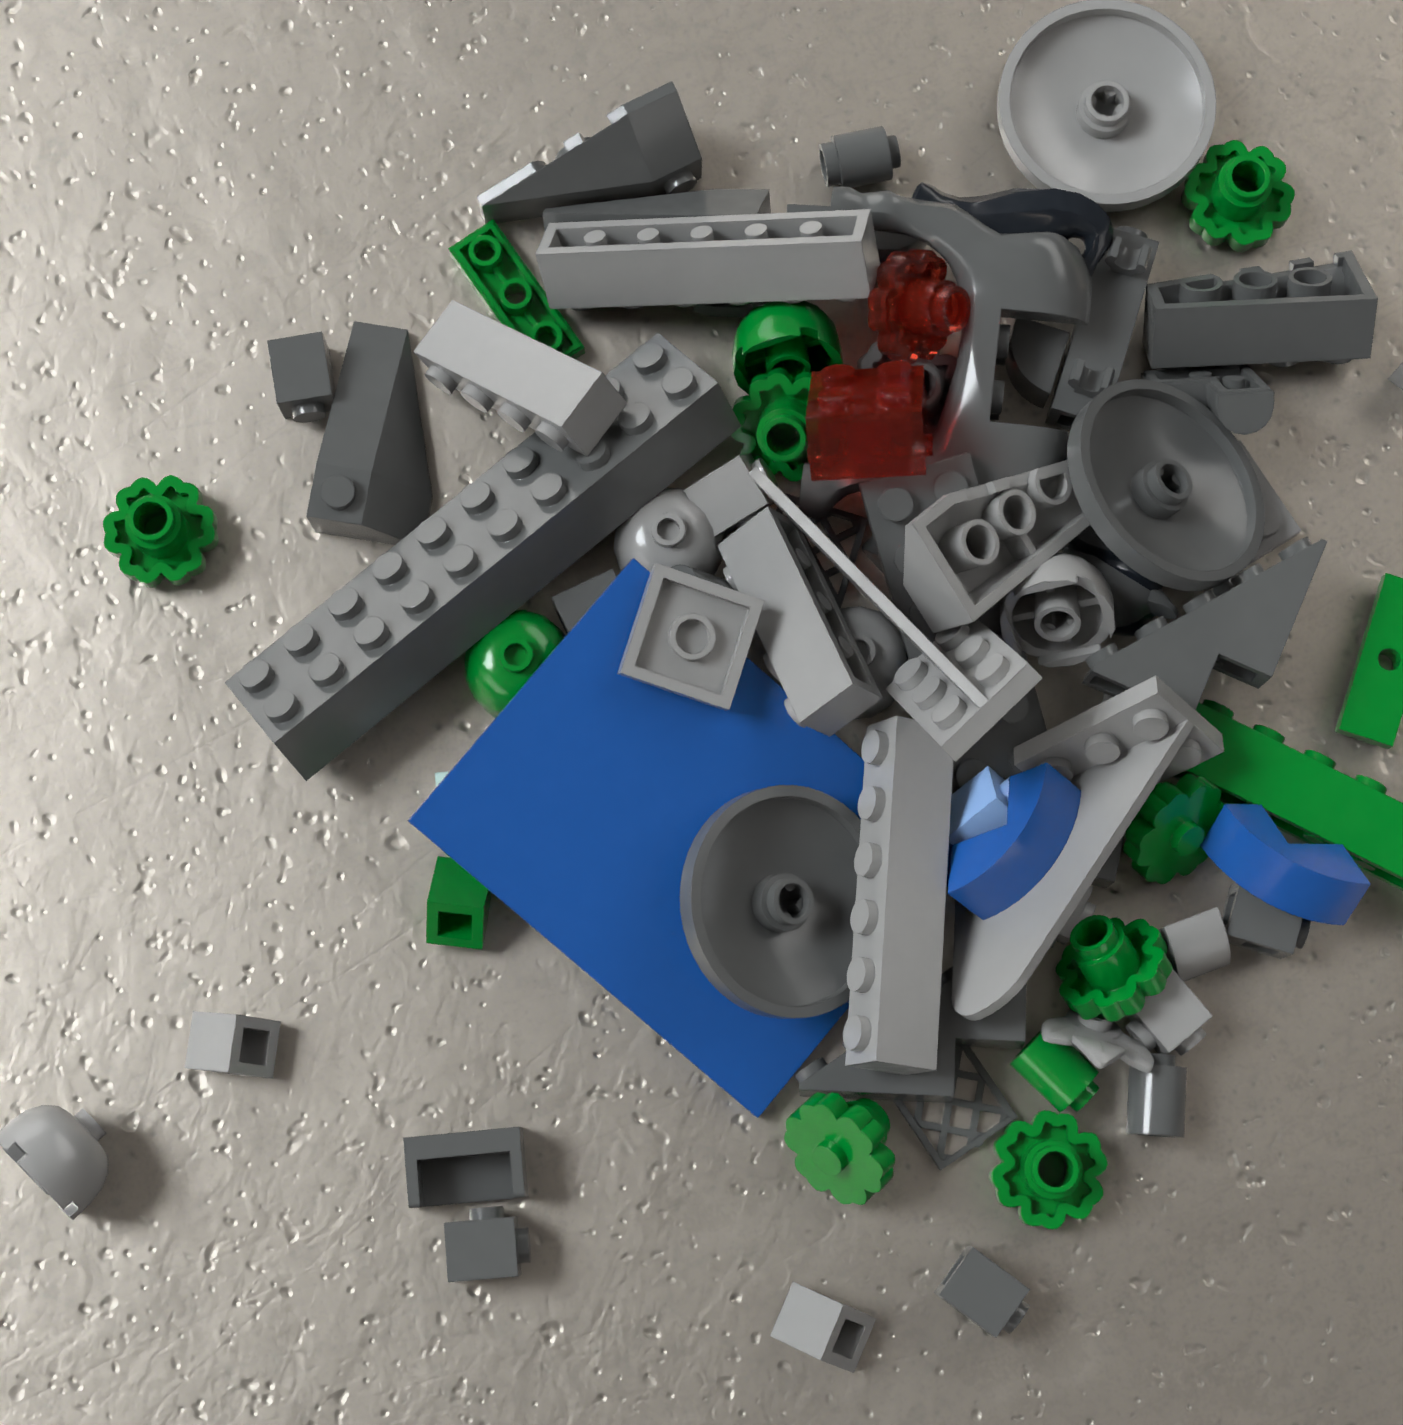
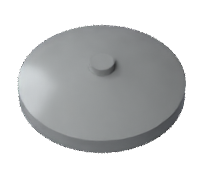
[997,0,1216,212]

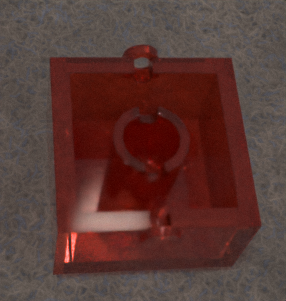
[805,361,933,481]

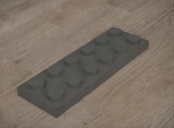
[858,452,1047,794]

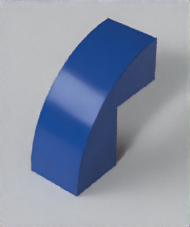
[948,762,1081,920]
[1200,804,1371,925]

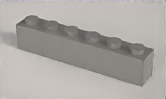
[535,209,880,311]
[843,715,953,1075]

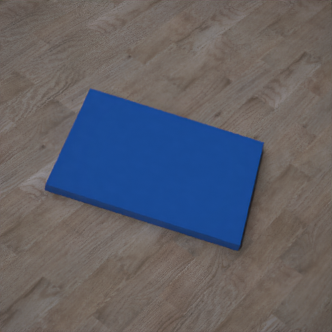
[407,558,952,1118]

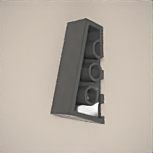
[1142,250,1378,372]

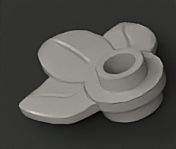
[1041,1009,1154,1073]

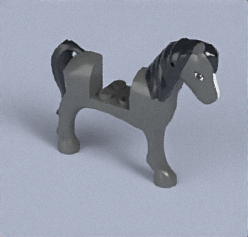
[799,182,1178,636]

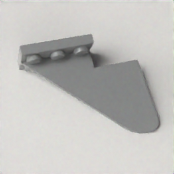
[748,466,1043,762]
[952,675,1224,1021]

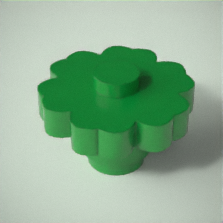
[1181,140,1295,252]
[731,368,843,482]
[103,475,219,588]
[1123,774,1225,884]
[1056,915,1173,1022]
[784,1092,895,1205]
[989,1110,1108,1230]

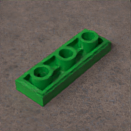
[448,219,585,359]
[1335,573,1403,749]

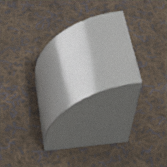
[1159,907,1231,982]
[185,1011,281,1079]
[770,1282,876,1373]

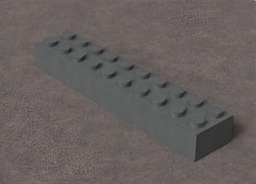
[225,333,741,781]

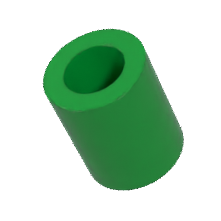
[1009,1030,1100,1112]

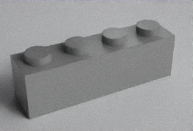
[413,300,627,456]
[717,506,883,737]

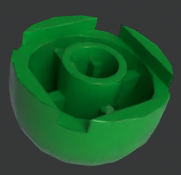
[732,301,844,395]
[464,610,565,718]

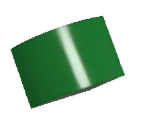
[426,856,491,950]

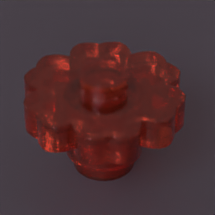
[868,249,971,363]

